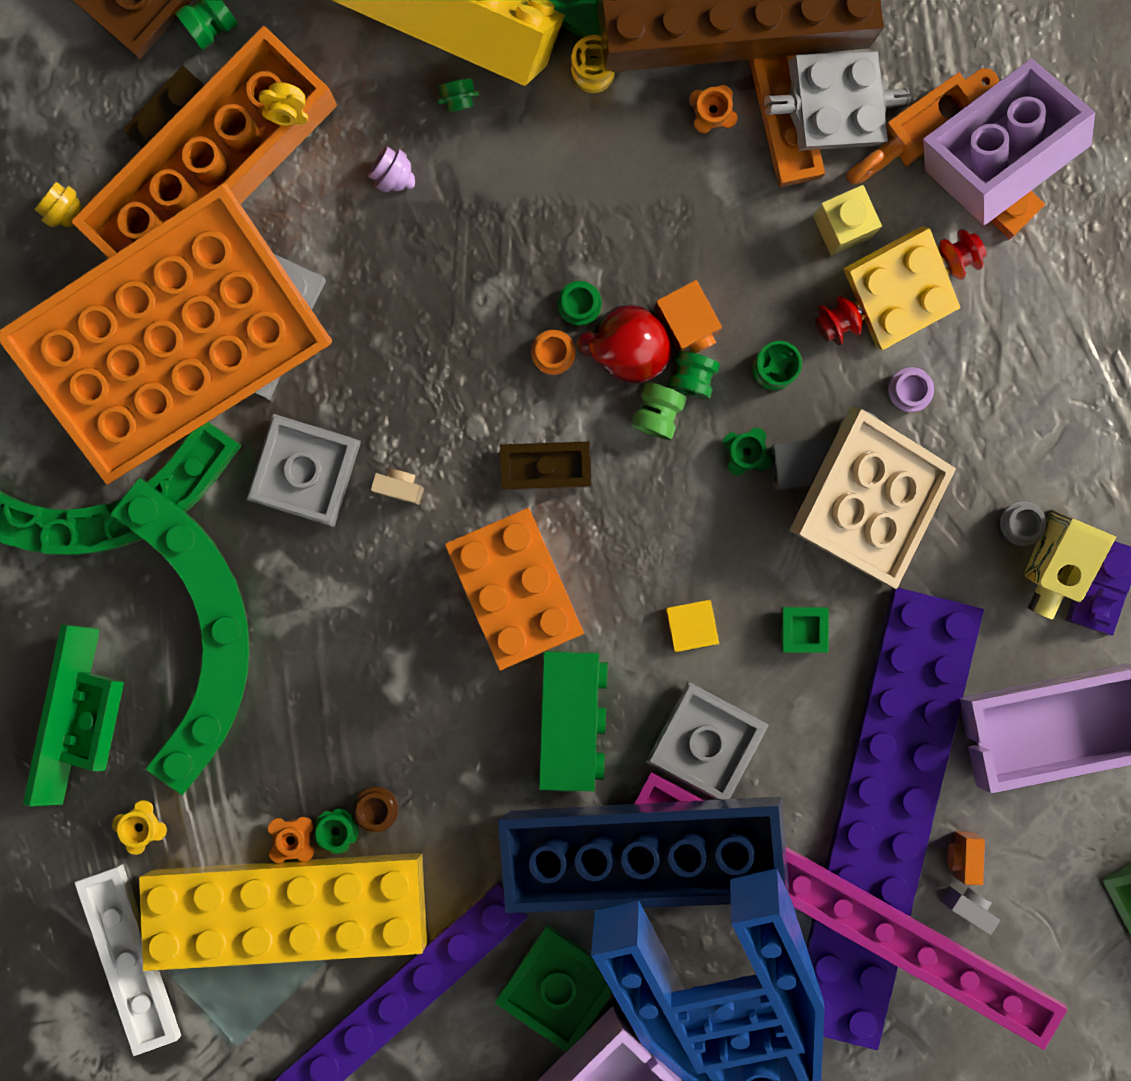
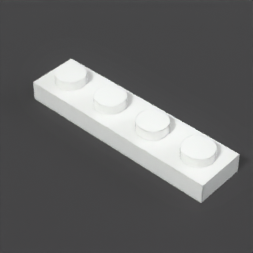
[75,864,181,1056]

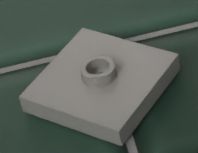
[246,414,361,527]
[645,681,769,800]

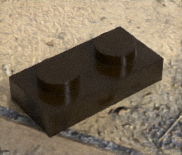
[122,65,204,148]
[500,441,592,491]

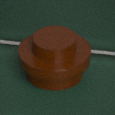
[353,786,399,832]

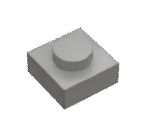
[941,886,1000,936]

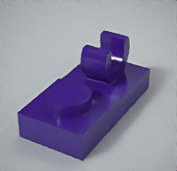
[1065,541,1131,636]

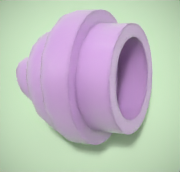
[367,146,415,192]

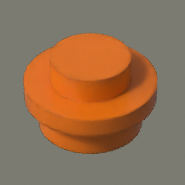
[531,330,576,375]

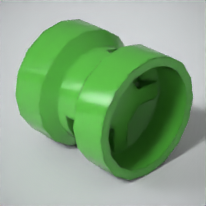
[630,382,687,441]

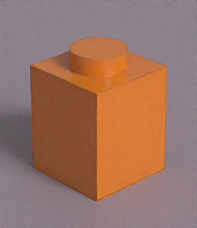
[654,279,723,354]

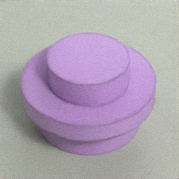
[888,367,934,413]

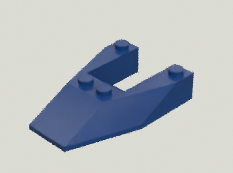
[591,868,825,1081]

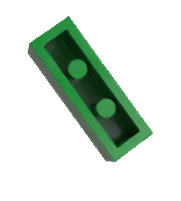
[539,650,608,792]

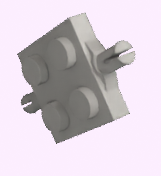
[763,51,910,151]

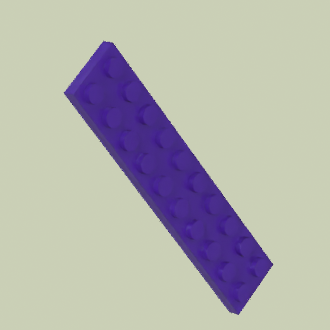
[806,588,984,1050]

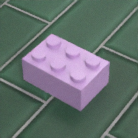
[923,58,1095,226]

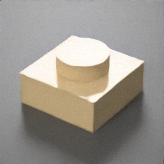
[371,468,424,505]

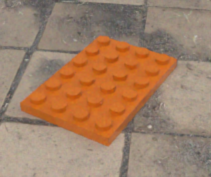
[0,183,332,485]

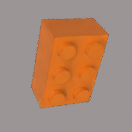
[445,507,584,671]

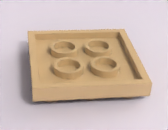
[789,407,956,589]

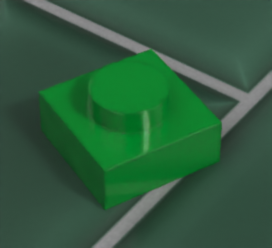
[781,607,829,653]

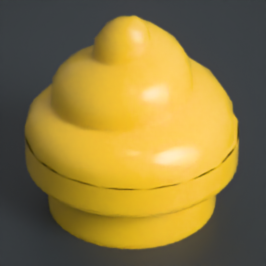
[34,182,81,228]

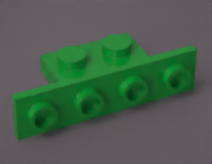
[23,624,124,806]

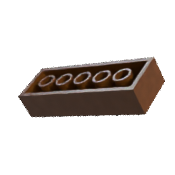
[596,0,884,72]

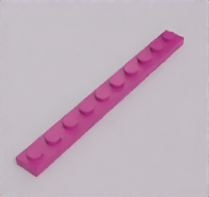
[634,771,1068,1050]

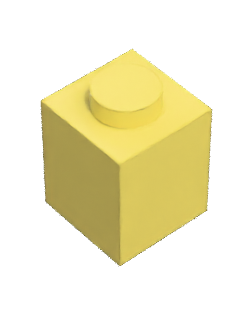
[813,185,882,256]

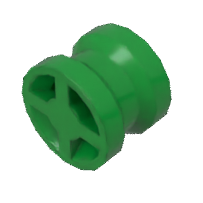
[667,351,720,399]

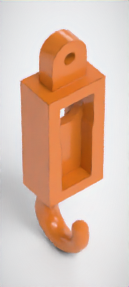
[846,68,999,185]

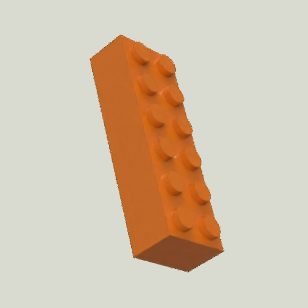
[71,26,338,258]

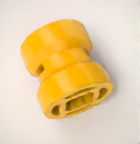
[571,35,615,93]

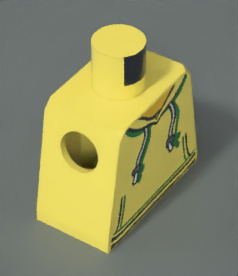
[1024,509,1116,619]

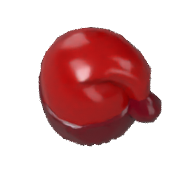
[577,304,672,384]

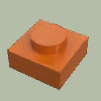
[991,191,1046,240]
[947,831,985,885]

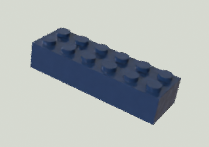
[498,796,789,913]

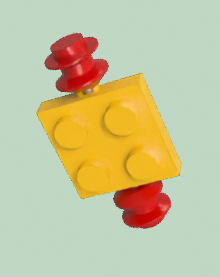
[815,226,986,350]

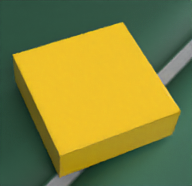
[666,599,719,652]

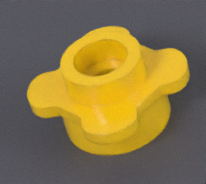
[258,82,308,126]
[112,800,167,855]

